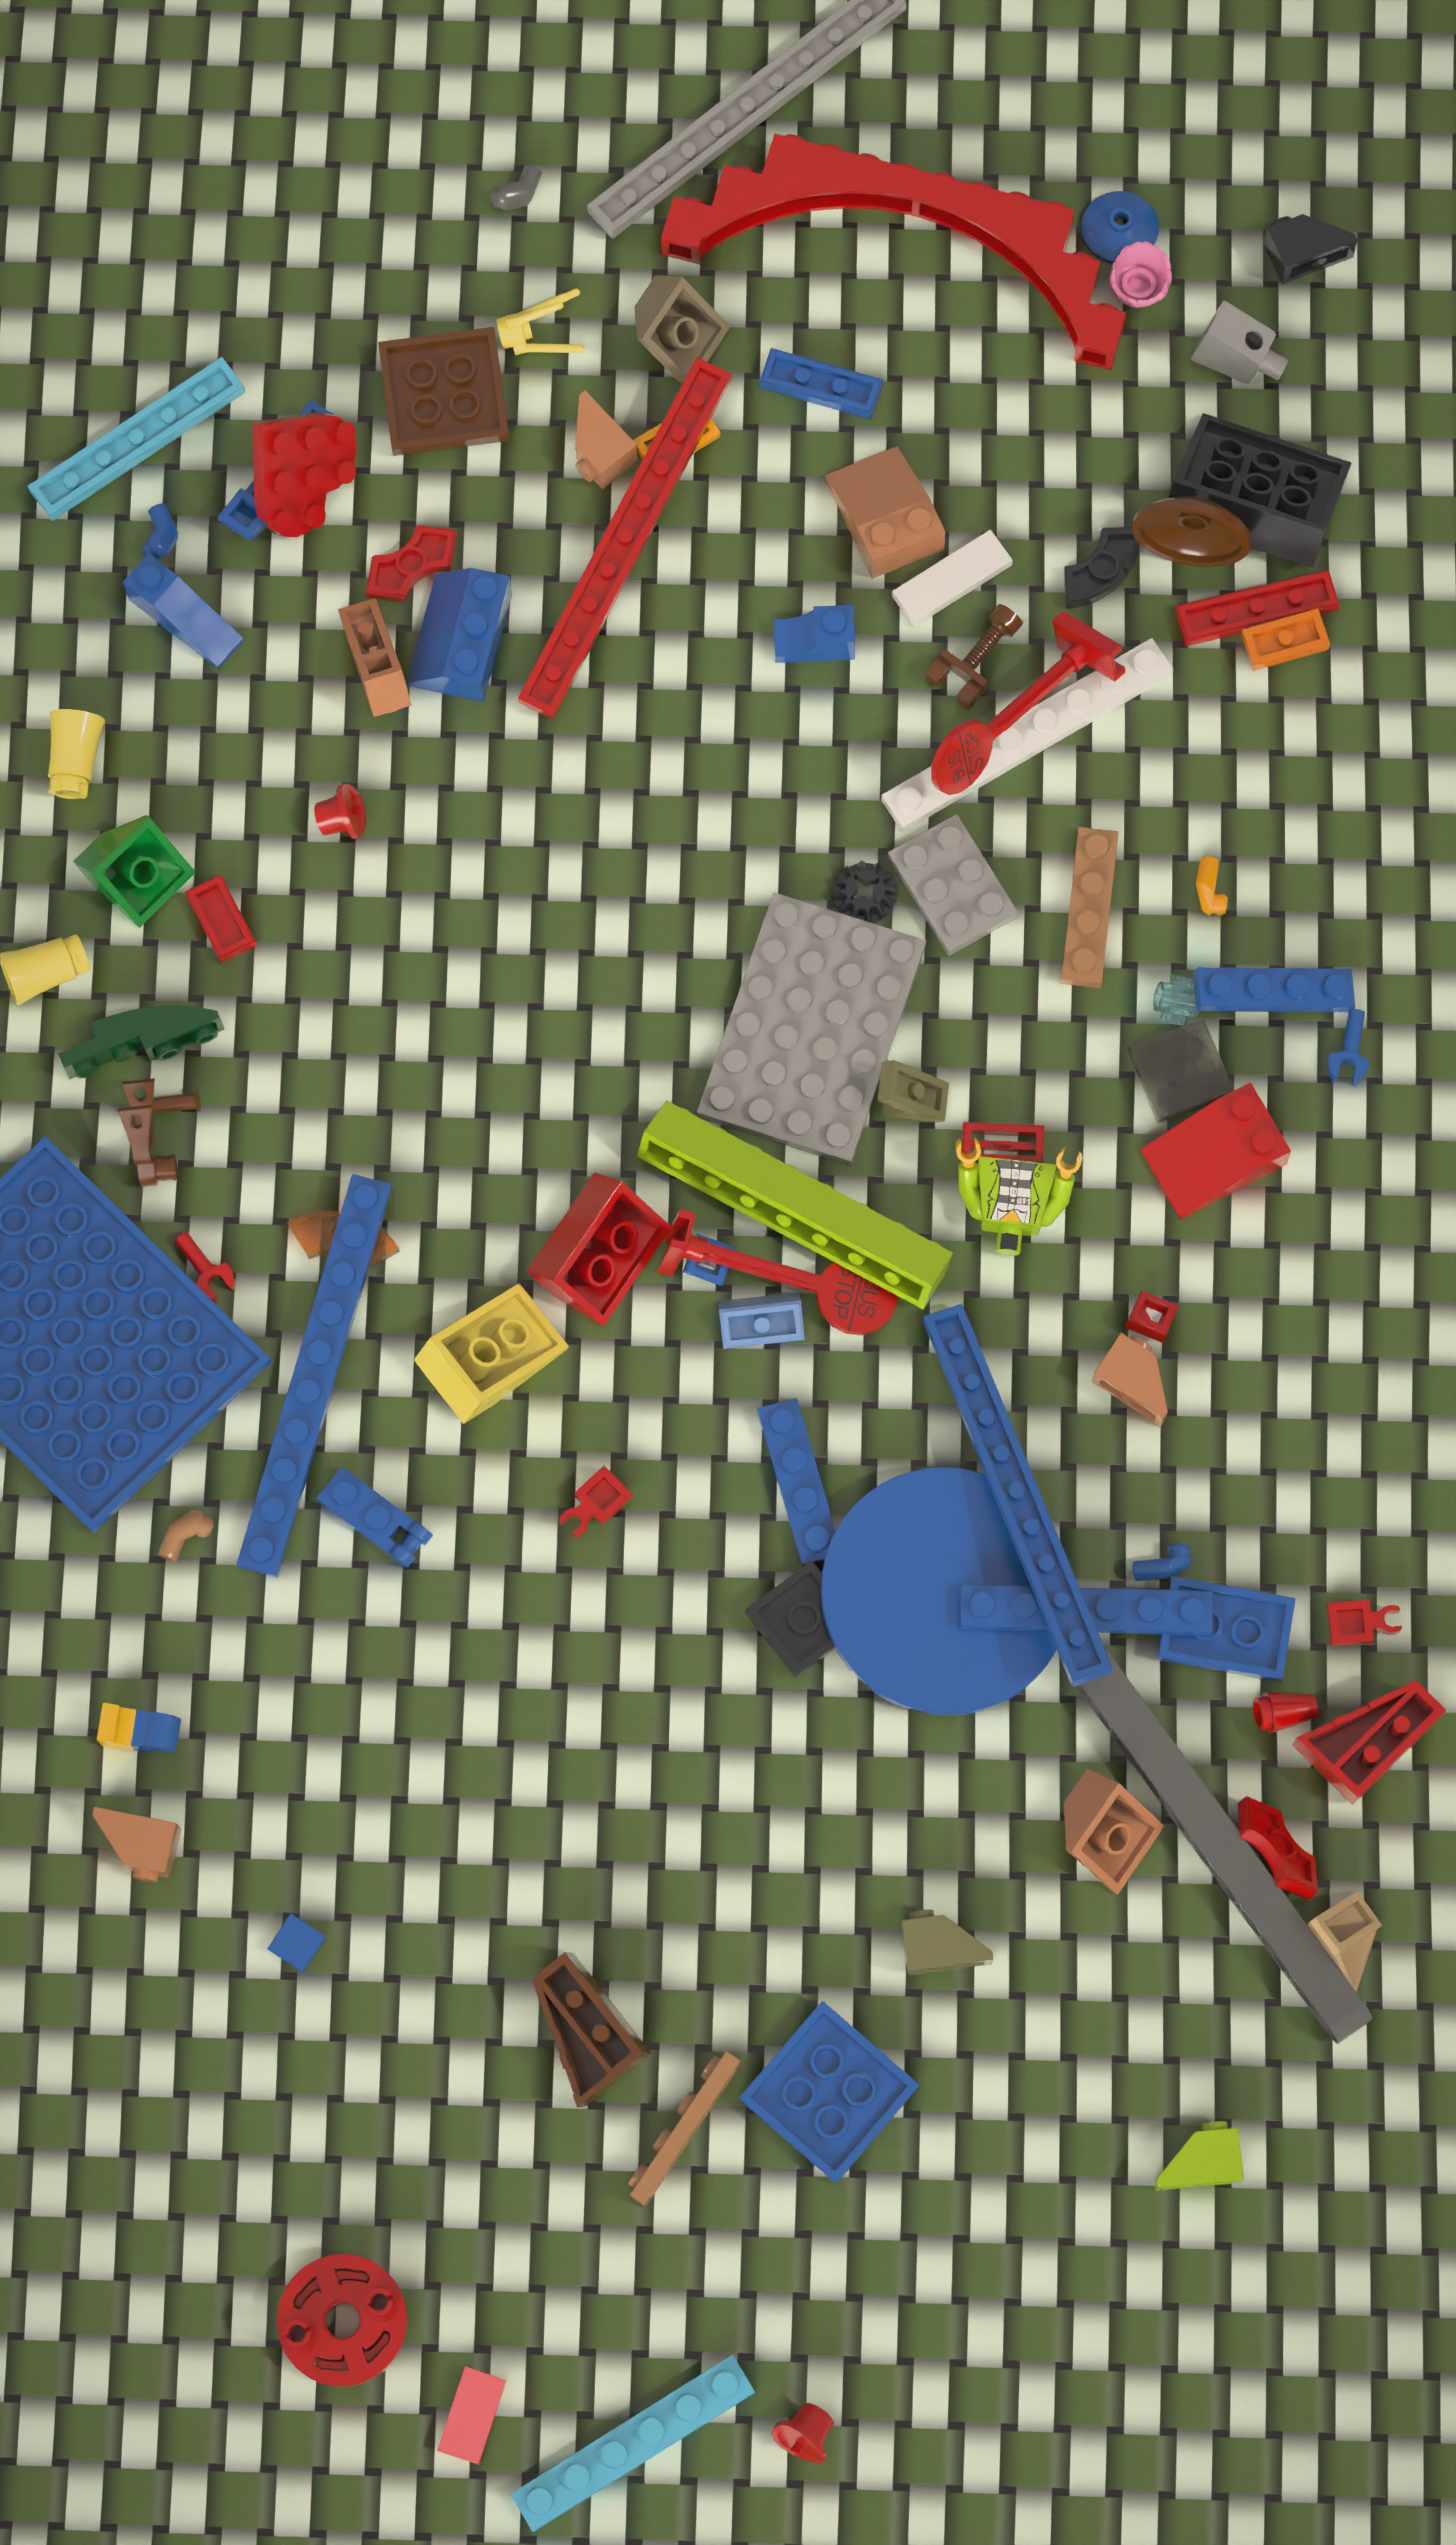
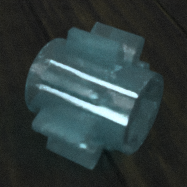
[1153,974,1199,1026]

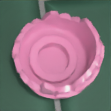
[1109,241,1172,308]

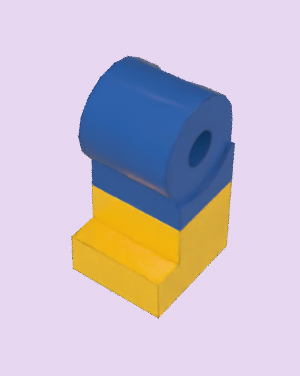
[97,1703,181,1753]

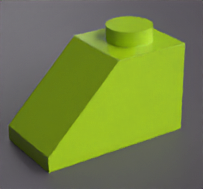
[1154,2121,1244,2191]

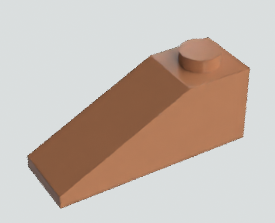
[338,598,412,717]

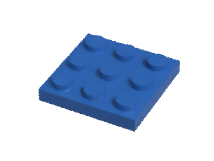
[739,2001,920,2184]

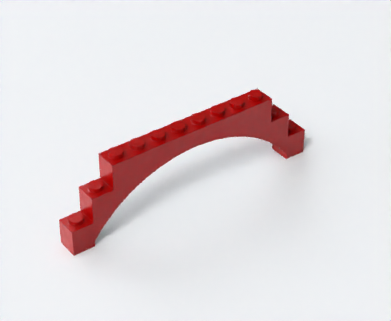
[661,133,1126,371]

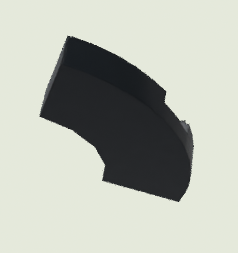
[1064,527,1140,609]

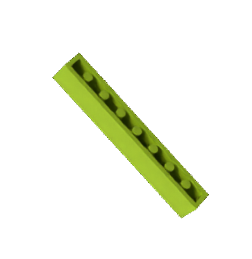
[637,1100,953,1309]

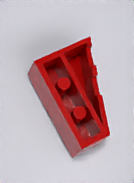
[1292,1680,1446,1805]

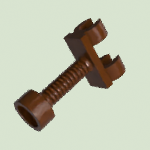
[925,604,1023,710]

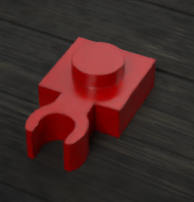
[560,1466,633,1538]
[1326,1600,1402,1647]

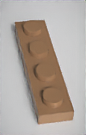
[1061,827,1119,988]
[628,2051,741,2207]

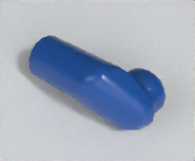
[142,503,178,560]
[1133,1543,1193,1581]

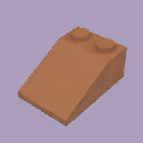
[825,446,945,579]

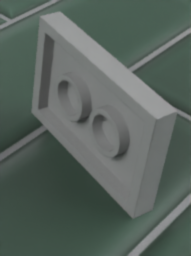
[888,814,1018,956]

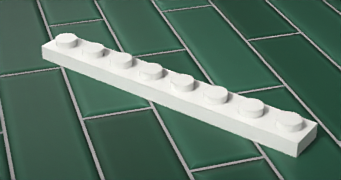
[881,638,1173,832]

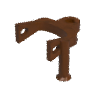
[118,1078,201,1187]

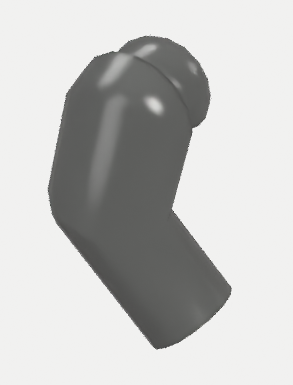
[490,165,542,210]

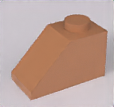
[575,390,638,489]
[1092,1333,1168,1427]
[92,1807,181,1883]

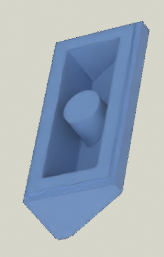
[718,1293,805,1349]

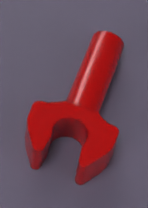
[175,1232,235,1304]

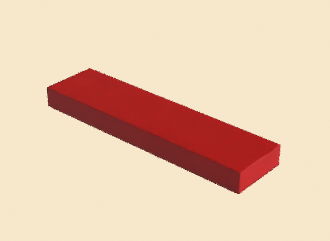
[1175,570,1339,647]

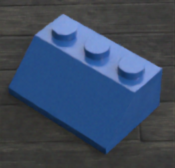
[407,568,512,702]

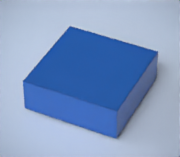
[267,1913,327,1973]

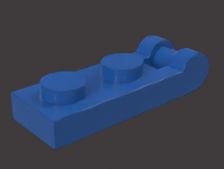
[316,1467,433,1568]

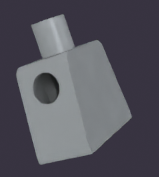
[1190,300,1289,384]

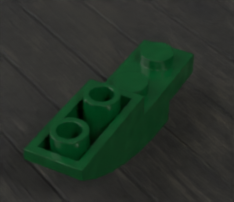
[58,1005,225,1079]

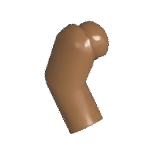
[157,1510,213,1562]

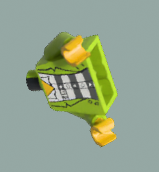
[955,1138,1083,1256]

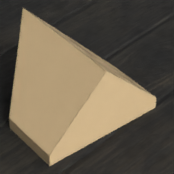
[1307,1891,1382,1992]

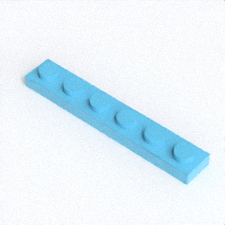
[28,357,245,521]
[511,2355,755,2532]

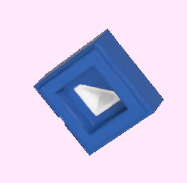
[683,1234,736,1286]

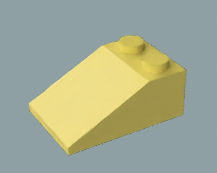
[414,1283,569,1424]

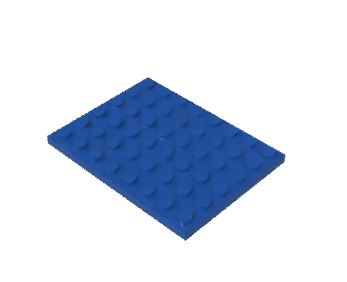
[0,1136,272,1534]

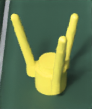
[496,288,584,355]

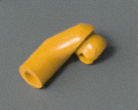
[1196,856,1228,916]

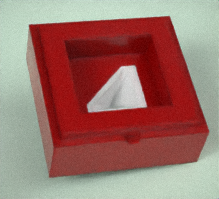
[1125,1290,1179,1343]

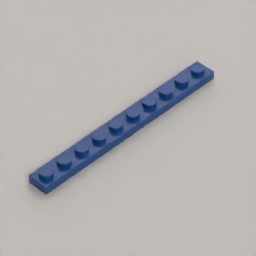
[236,1174,393,1578]
[923,1304,1113,1687]

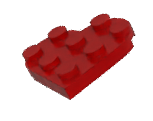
[253,413,357,537]

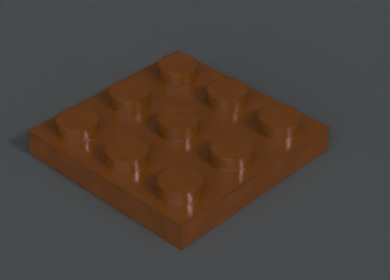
[378,327,510,456]

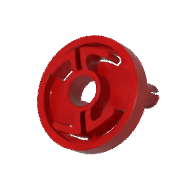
[277,2254,408,2387]

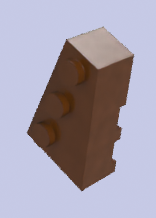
[532,1952,652,2108]

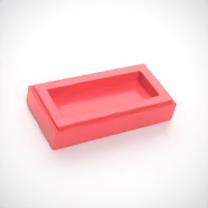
[437,2367,507,2465]

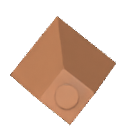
[1064,1768,1165,1895]

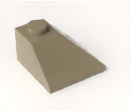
[635,276,730,384]

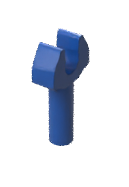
[1327,1009,1369,1086]

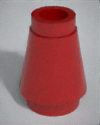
[1253,1692,1318,1734]

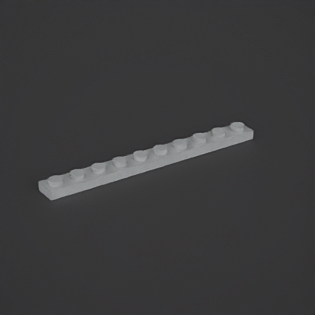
[587,0,906,239]

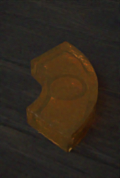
[287,1211,400,1270]

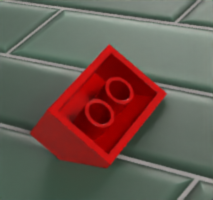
[526,1172,671,1326]

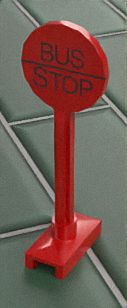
[931,611,1126,795]
[657,1209,897,1336]

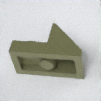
[878,1060,949,1122]

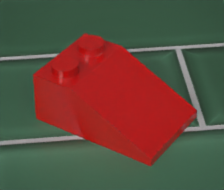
[1140,1082,1291,1220]

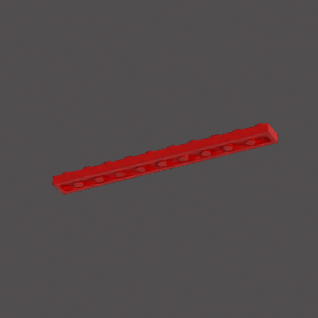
[518,357,732,720]

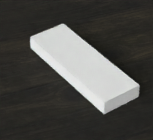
[892,530,1013,627]

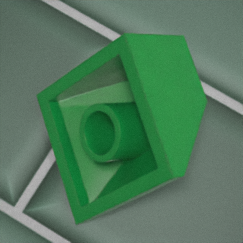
[73,815,196,928]

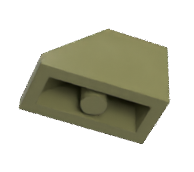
[901,1909,993,1976]

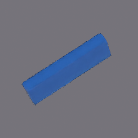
[759,348,883,420]

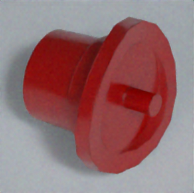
[314,783,366,839]
[771,2403,834,2464]

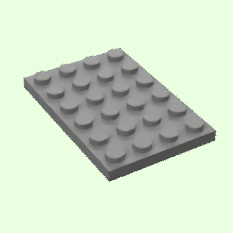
[697,892,927,1166]

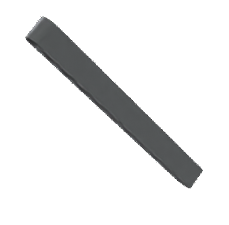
[1076,1647,1372,2044]

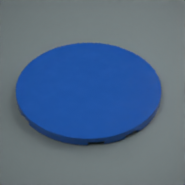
[820,1467,1057,1716]

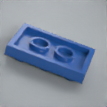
[1157,1576,1296,1682]

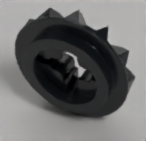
[833,860,897,923]

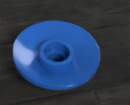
[1081,191,1159,264]

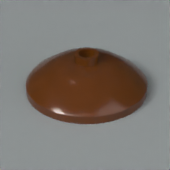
[1132,496,1252,567]

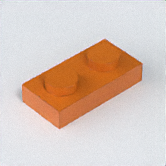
[1241,608,1330,671]

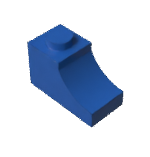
[774,605,855,663]

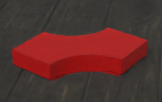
[366,525,457,603]
[1237,1796,1318,1901]

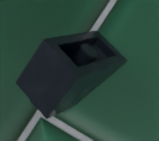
[1263,214,1357,284]

